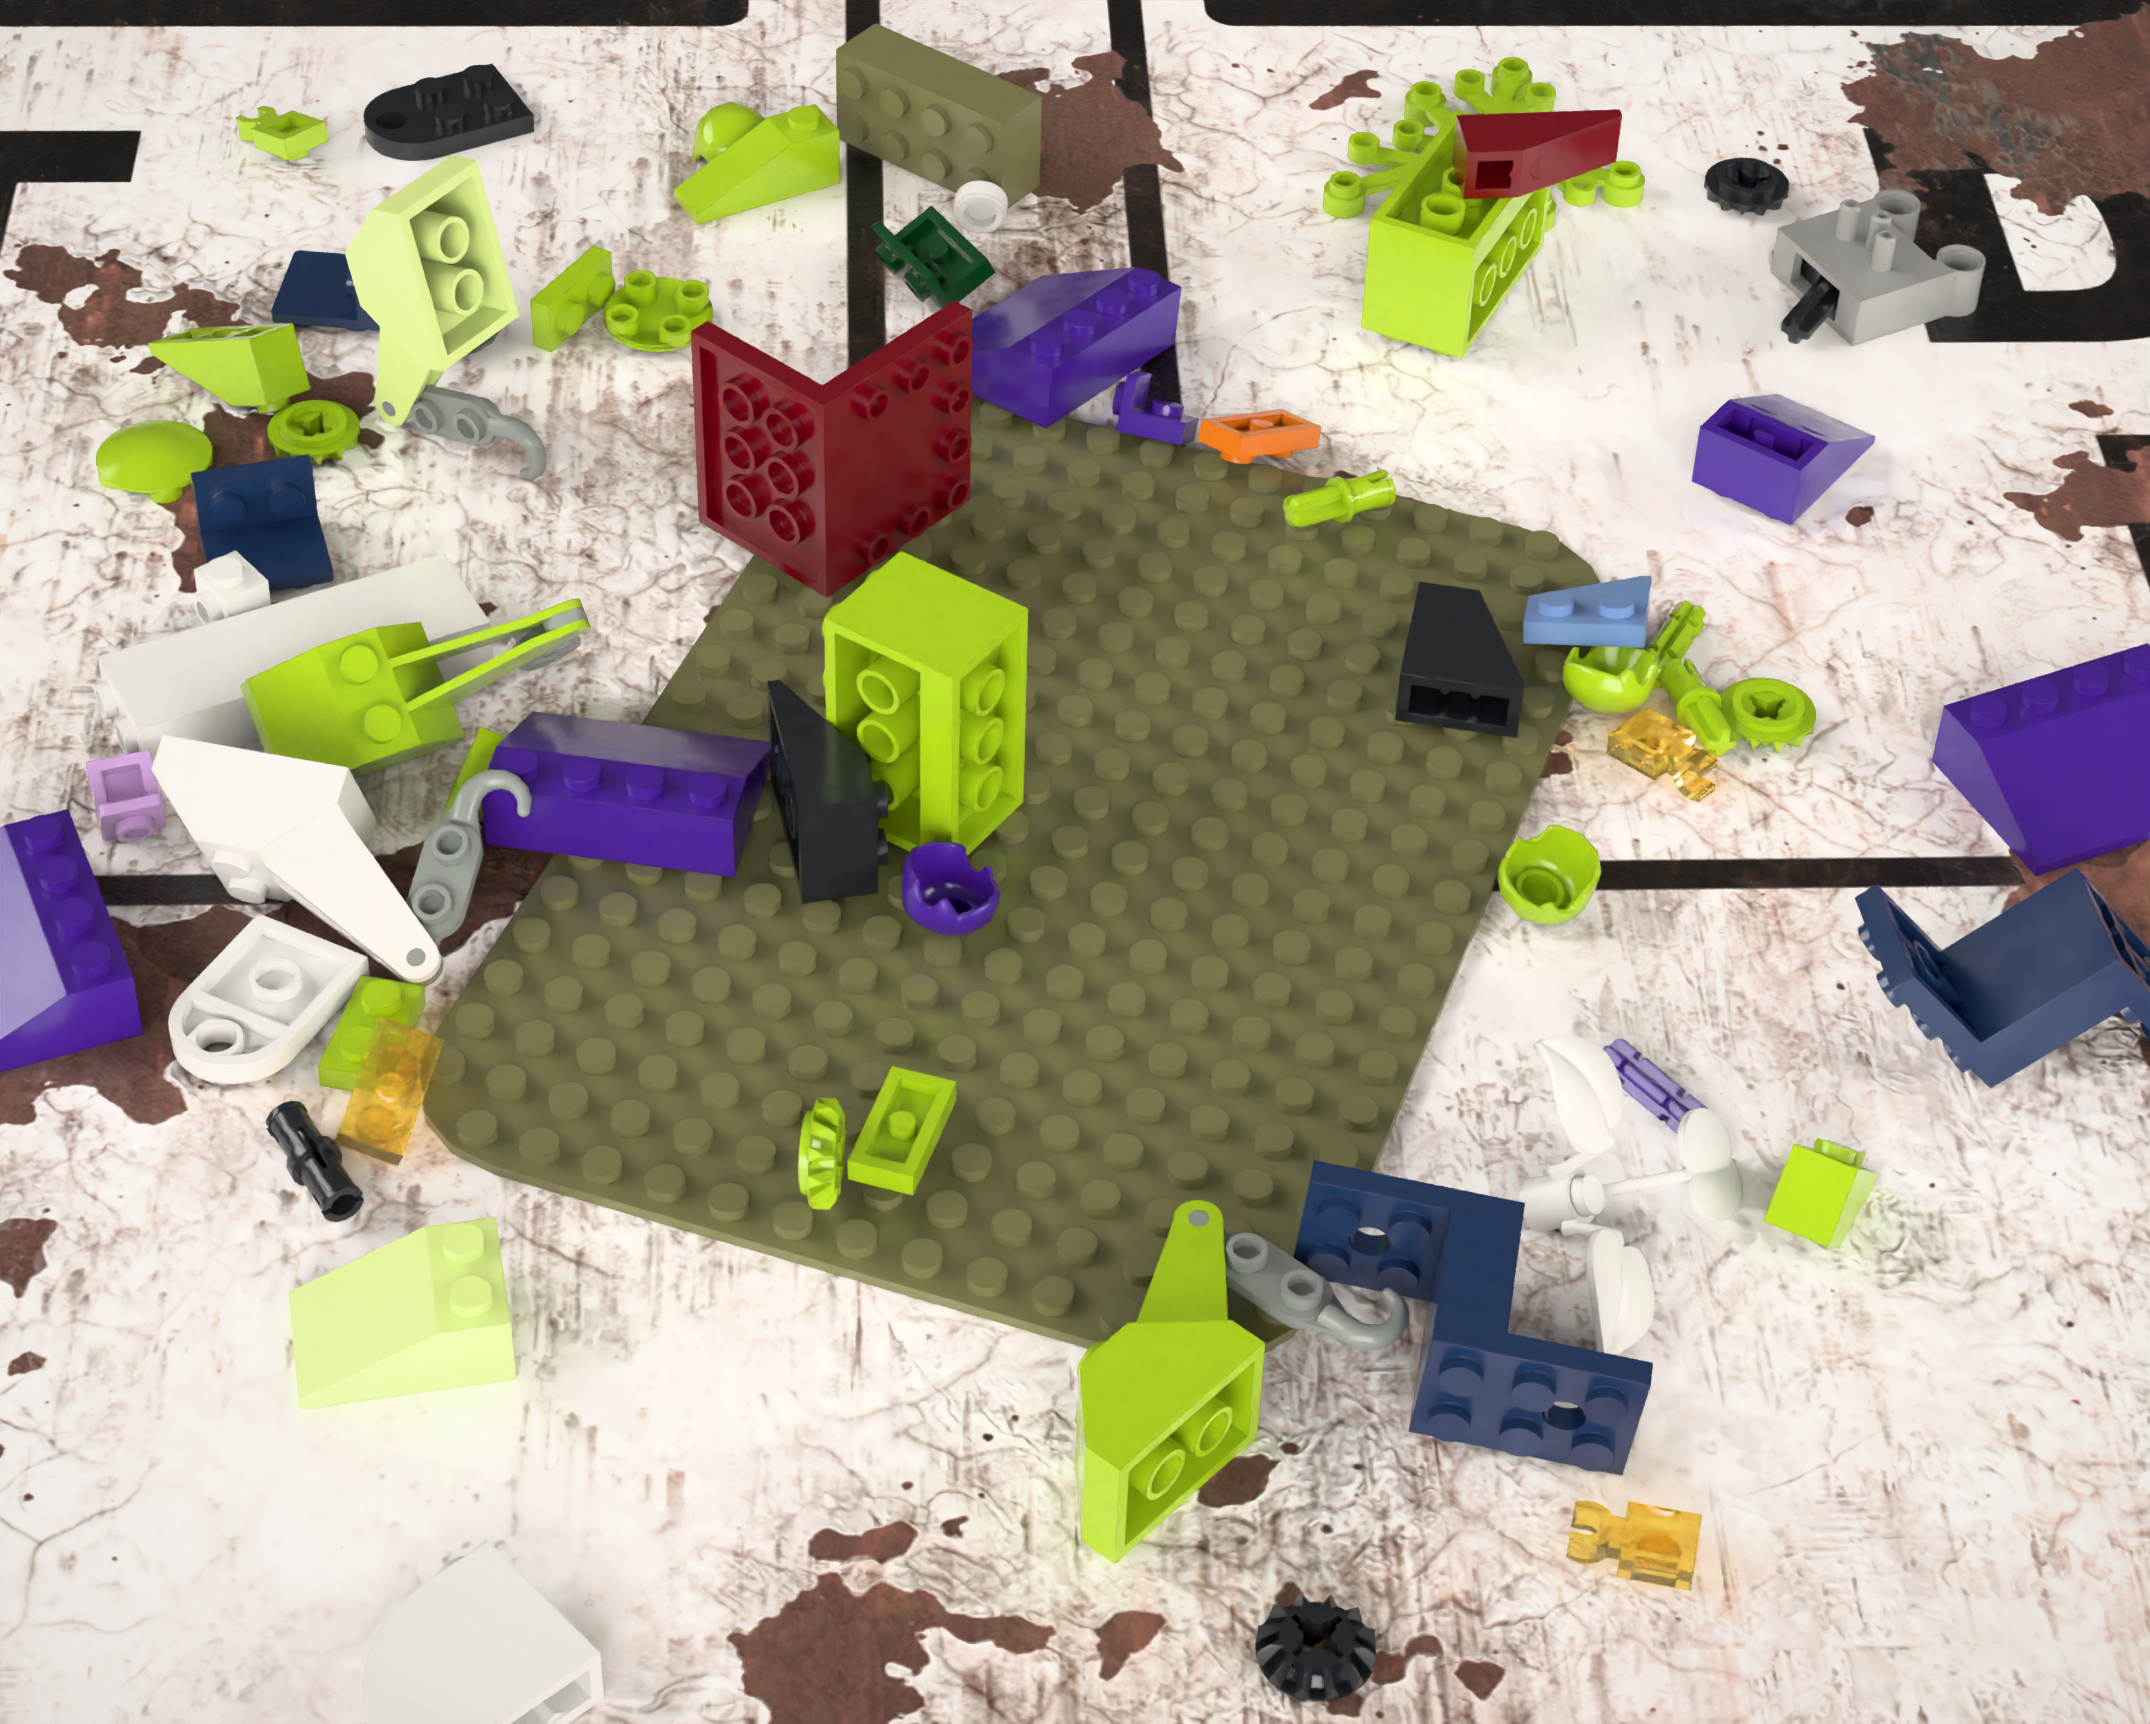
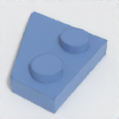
[1523,576,1652,648]

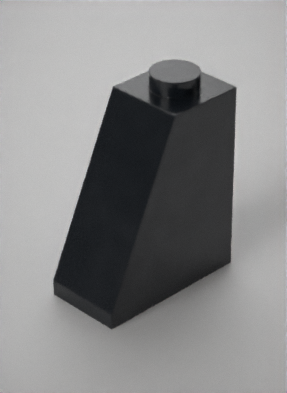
[1395,582,1524,738]

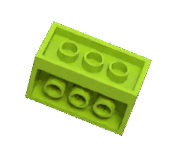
[1361,109,1550,359]
[822,551,1028,856]

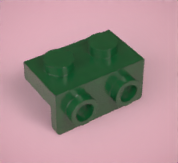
[870,205,996,309]

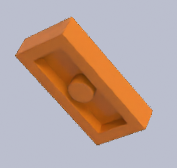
[1198,409,1322,464]

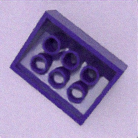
[971,267,1182,428]
[1932,643,2150,876]
[481,711,770,877]
[0,809,143,1073]

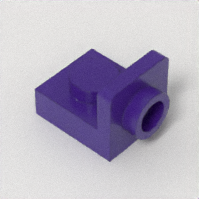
[1112,371,1199,445]

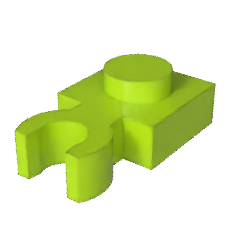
[236,106,329,161]

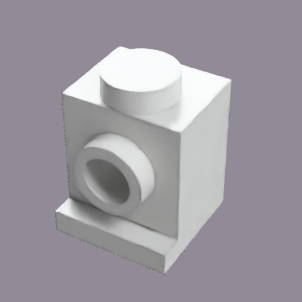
[190,550,271,628]

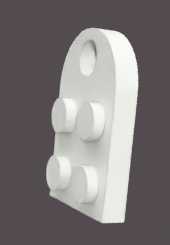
[168,913,370,1084]

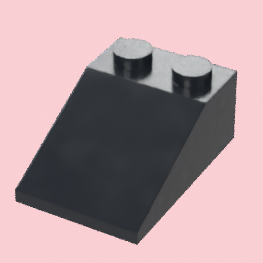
[767,680,889,903]

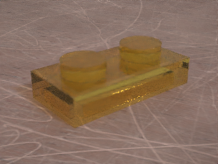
[334,1016,444,1166]

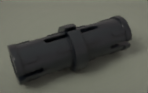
[266,1101,364,1222]

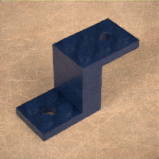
[1855,868,2150,1089]
[1293,1160,1653,1476]

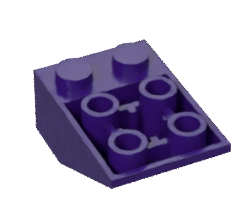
[1691,394,1876,525]

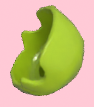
[692,102,765,163]
[1561,646,1660,715]
[1497,825,1601,925]

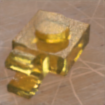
[1607,707,1718,802]

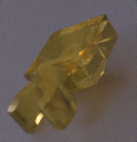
[1566,1501,1702,1591]

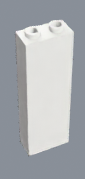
[94,553,494,764]

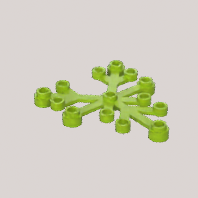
[1322,57,1645,232]

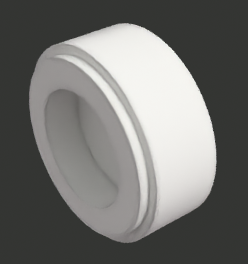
[953,181,1008,233]

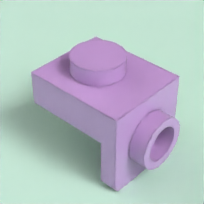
[86,750,166,842]

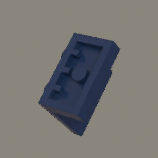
[271,250,380,332]
[190,454,334,592]

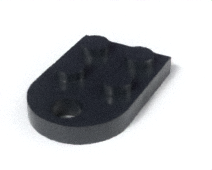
[363,63,534,161]

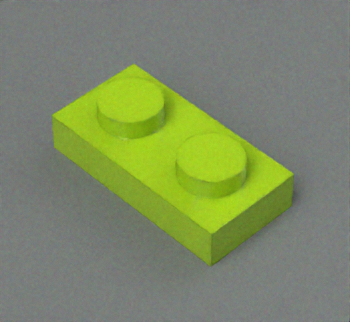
[530,246,616,352]
[317,975,426,1097]
[847,1066,957,1195]

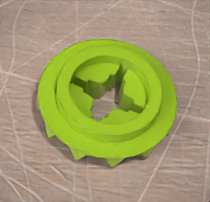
[267,400,361,466]
[1719,678,1816,753]
[798,1097,847,1210]

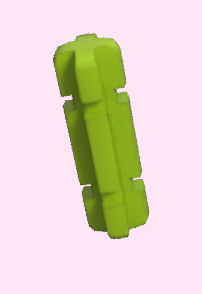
[1647,600,1706,689]

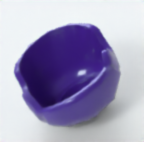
[901,841,1001,936]

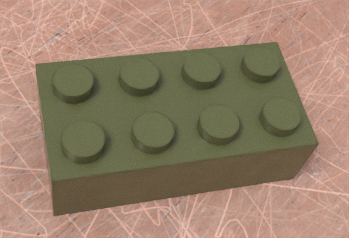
[836,23,1042,209]

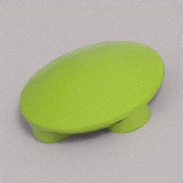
[603,270,713,352]
[96,420,213,504]

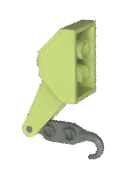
[345,155,547,480]

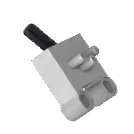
[1771,189,1986,346]

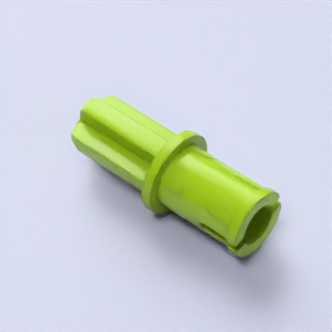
[1282,469,1396,527]
[1659,658,1737,758]

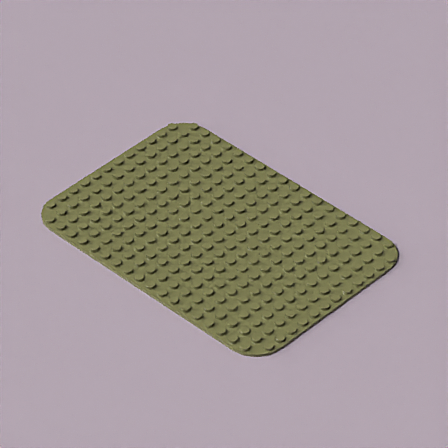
[417,396,1600,1354]

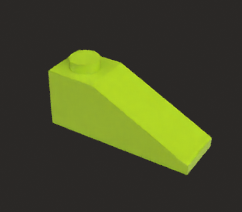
[674,104,840,225]
[148,323,311,414]

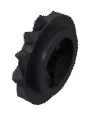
[1704,157,1789,216]
[1255,1593,1376,1702]

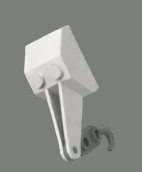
[151,735,532,991]

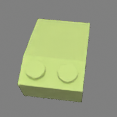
[288,1217,517,1409]

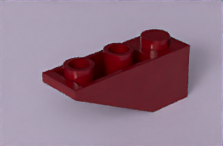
[1452,109,1622,199]

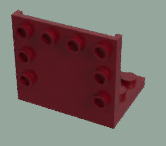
[691,300,973,598]

